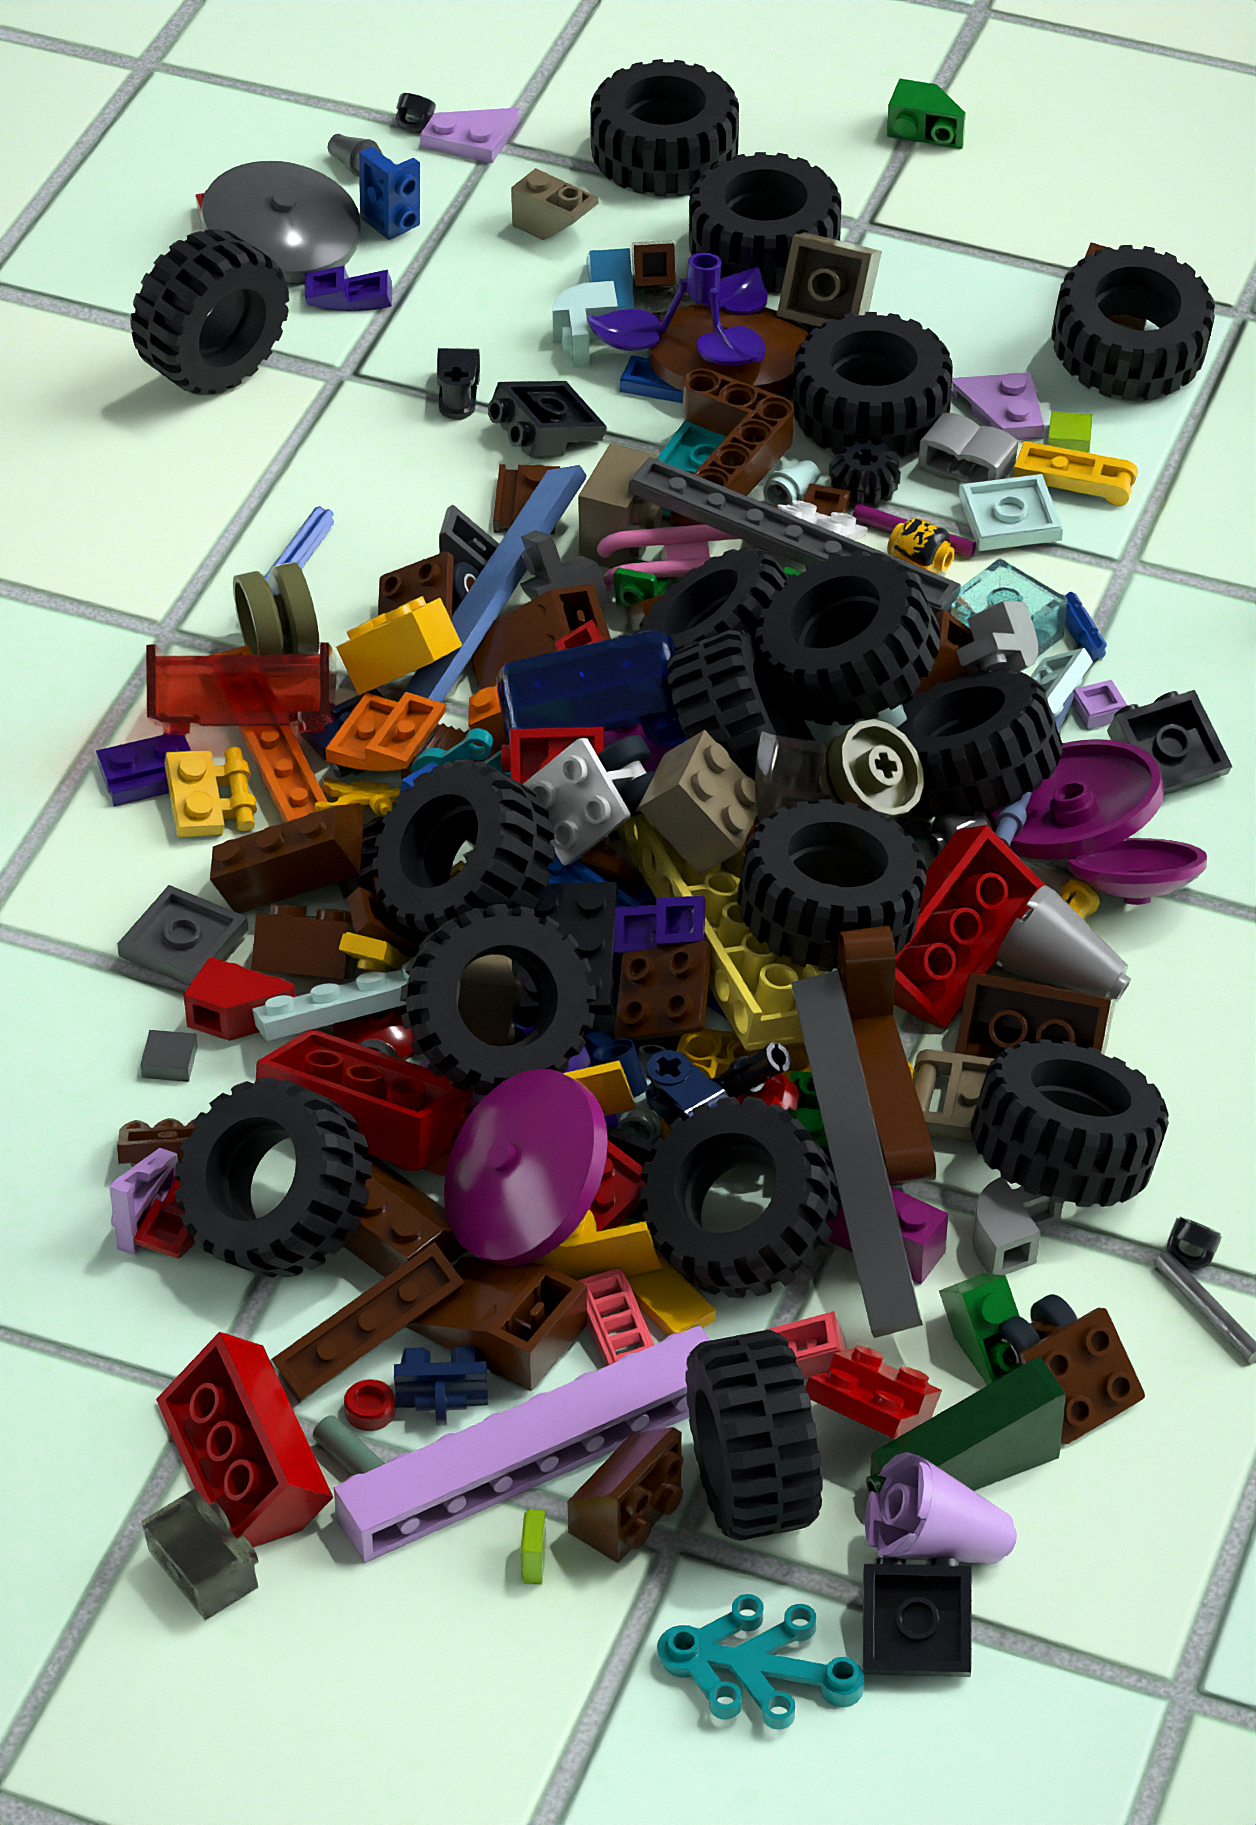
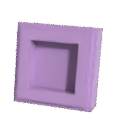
[1071,679,1128,729]

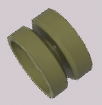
[232,562,320,669]
[804,719,924,821]

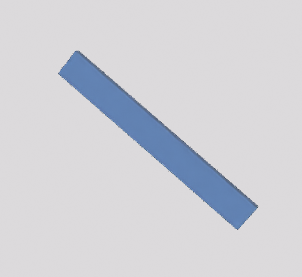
[397,465,587,703]

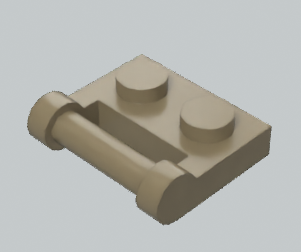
[914,1049,994,1142]

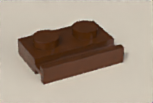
[493,464,560,535]

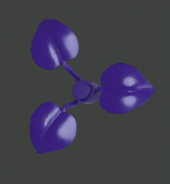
[588,253,768,366]

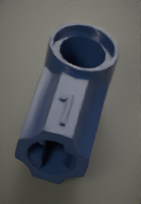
[582,1026,648,1098]

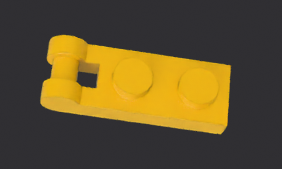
[1013,441,1138,506]

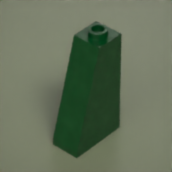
[866,1357,1066,1495]

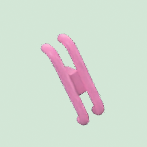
[597,524,757,591]

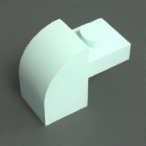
[552,281,618,368]

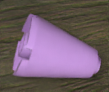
[864,1452,1017,1564]

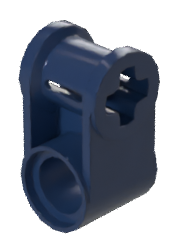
[645,1050,728,1124]

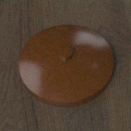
[647,303,808,395]

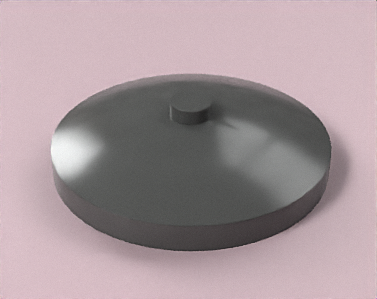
[200,161,361,283]

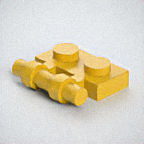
[164,747,257,837]

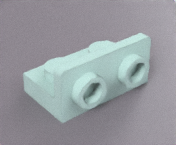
[1030,648,1093,717]

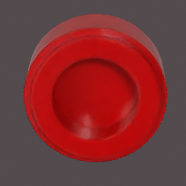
[344,1379,396,1431]

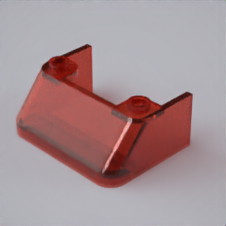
[146,642,337,735]

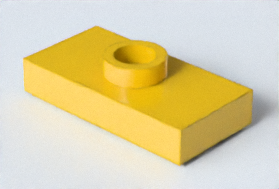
[339,932,410,973]

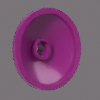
[1067,838,1207,905]

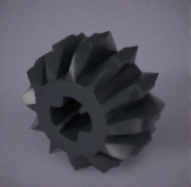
[829,440,901,507]

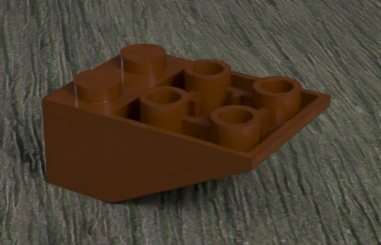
[470,584,612,691]
[406,1256,587,1392]

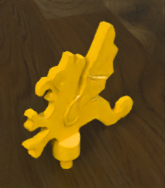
[315,777,401,817]

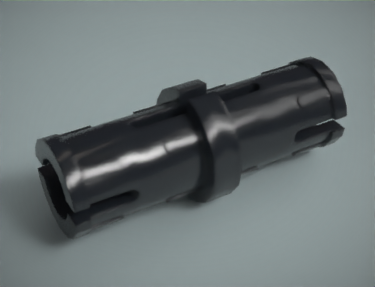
[710,1042,791,1098]

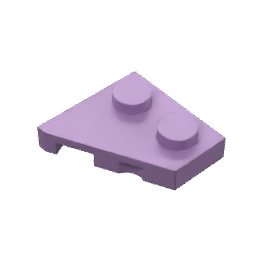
[420,107,520,163]
[951,372,1044,440]
[109,1148,178,1255]

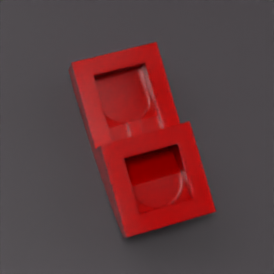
[133,1180,195,1259]

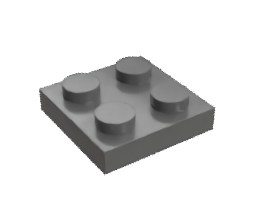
[117,885,248,986]

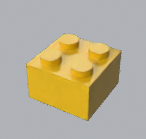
[336,596,462,696]

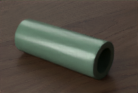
[312,1415,386,1476]

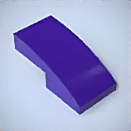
[305,265,392,311]
[614,895,705,959]

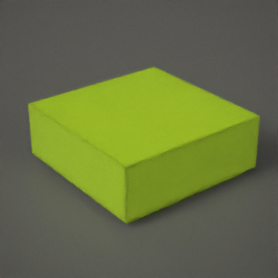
[1048,411,1093,453]
[520,1509,546,1584]

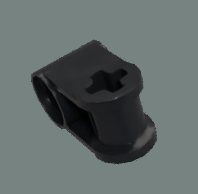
[437,348,480,419]

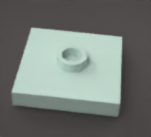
[959,474,1063,551]

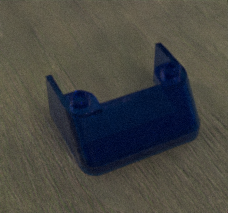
[497,630,687,746]

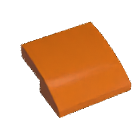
[326,692,446,771]

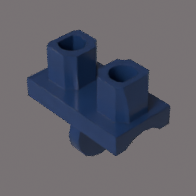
[394,1346,488,1426]

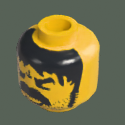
[887,518,955,574]

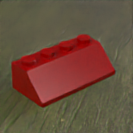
[894,825,1045,1029]
[255,1029,473,1171]
[156,1332,334,1555]

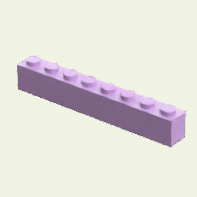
[333,1325,710,1563]

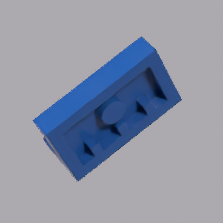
[359,147,420,240]

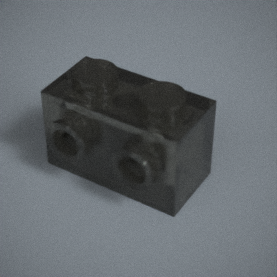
[141,1488,259,1621]

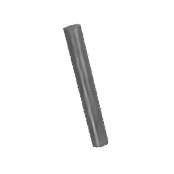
[1154,1251,1256,1364]

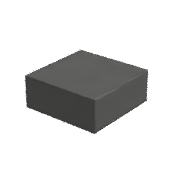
[140,1030,198,1082]

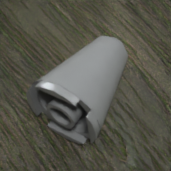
[995,885,1132,1002]

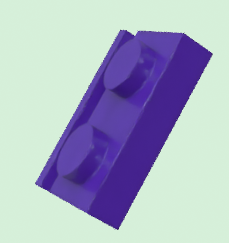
[96,730,191,806]

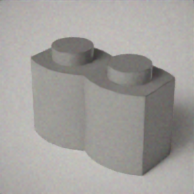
[918,413,1018,484]

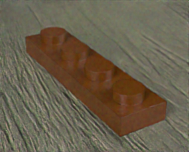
[270,1242,465,1404]

